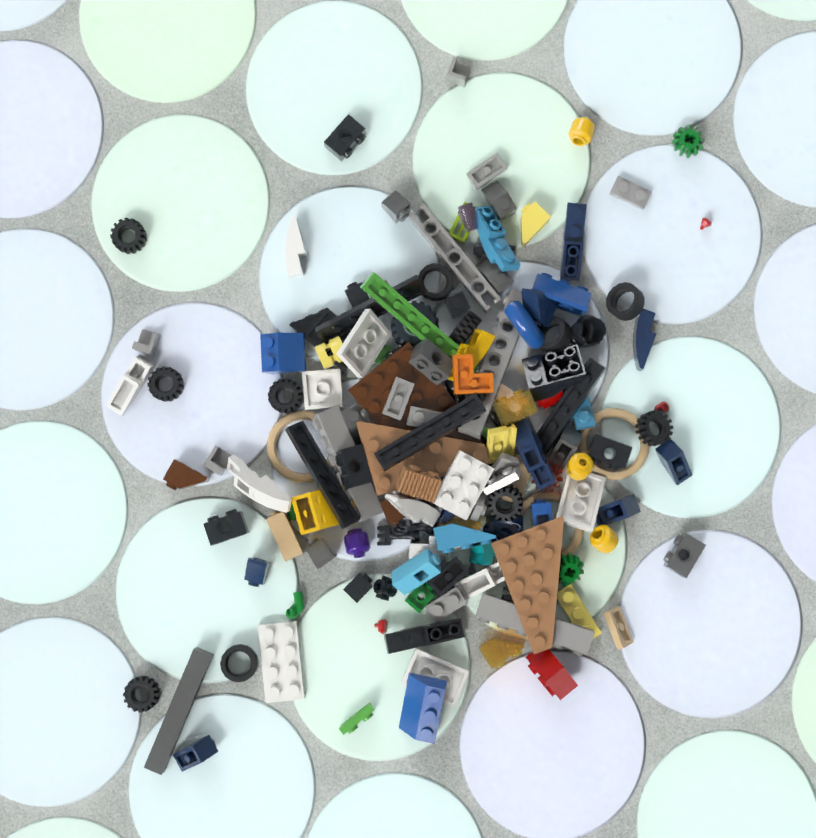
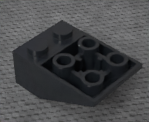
[522,344,587,402]

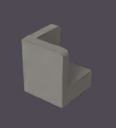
[446,57,471,87]
[132,329,161,356]
[203,445,232,476]

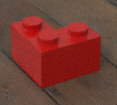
[525,649,578,700]

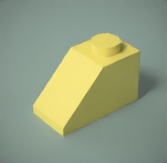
[520,201,551,248]

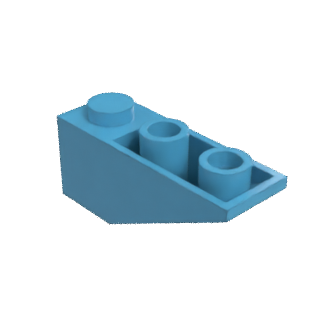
[433,524,496,554]

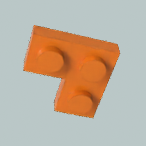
[452,354,494,394]

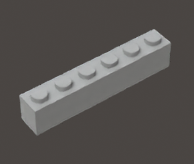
[313,405,383,523]
[475,592,595,656]

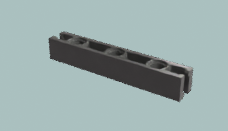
[143,647,214,775]

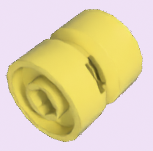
[314,336,342,370]

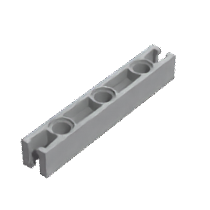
[409,203,501,314]

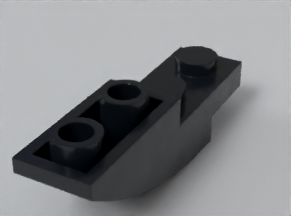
[383,618,465,654]

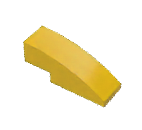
[448,329,496,381]

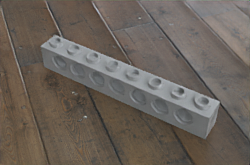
[458,288,523,440]

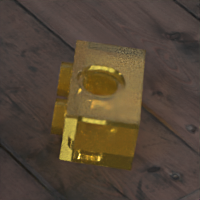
[493,389,538,426]

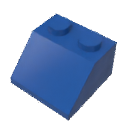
[260,333,307,375]

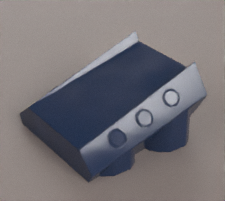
[483,514,524,557]

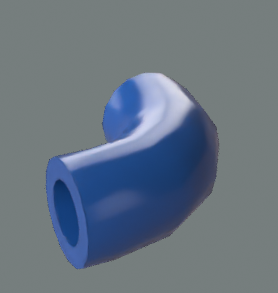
[504,301,545,349]

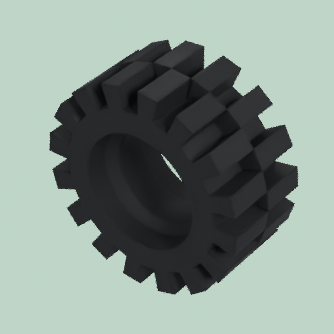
[110,218,147,254]
[449,310,482,346]
[147,366,184,402]
[268,378,303,414]
[635,410,673,447]
[488,484,523,522]
[123,675,161,713]

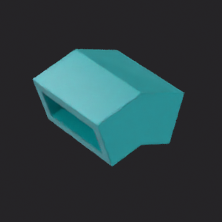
[469,542,495,565]

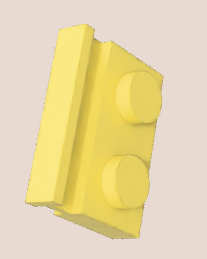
[486,424,517,464]

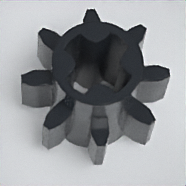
[373,576,397,601]

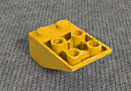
[291,484,344,535]

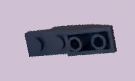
[560,202,587,281]
[510,413,558,491]

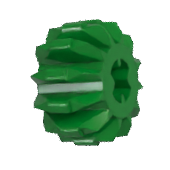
[671,125,705,158]
[558,552,584,586]

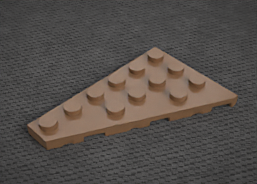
[356,421,490,496]
[491,516,564,654]

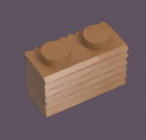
[395,464,443,503]

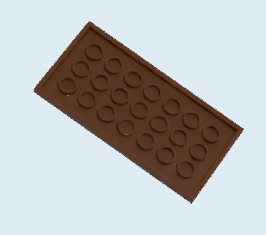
[348,342,494,509]

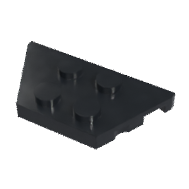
[289,308,349,373]

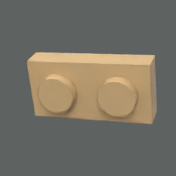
[604,606,634,650]

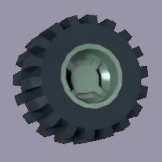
[390,301,439,348]

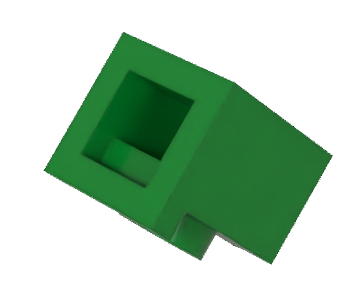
[405,582,435,614]

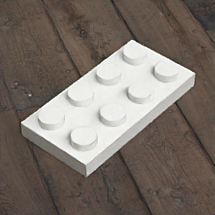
[258,621,305,703]

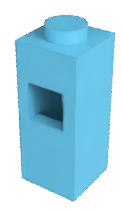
[391,548,441,596]

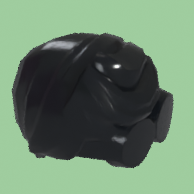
[571,315,606,348]

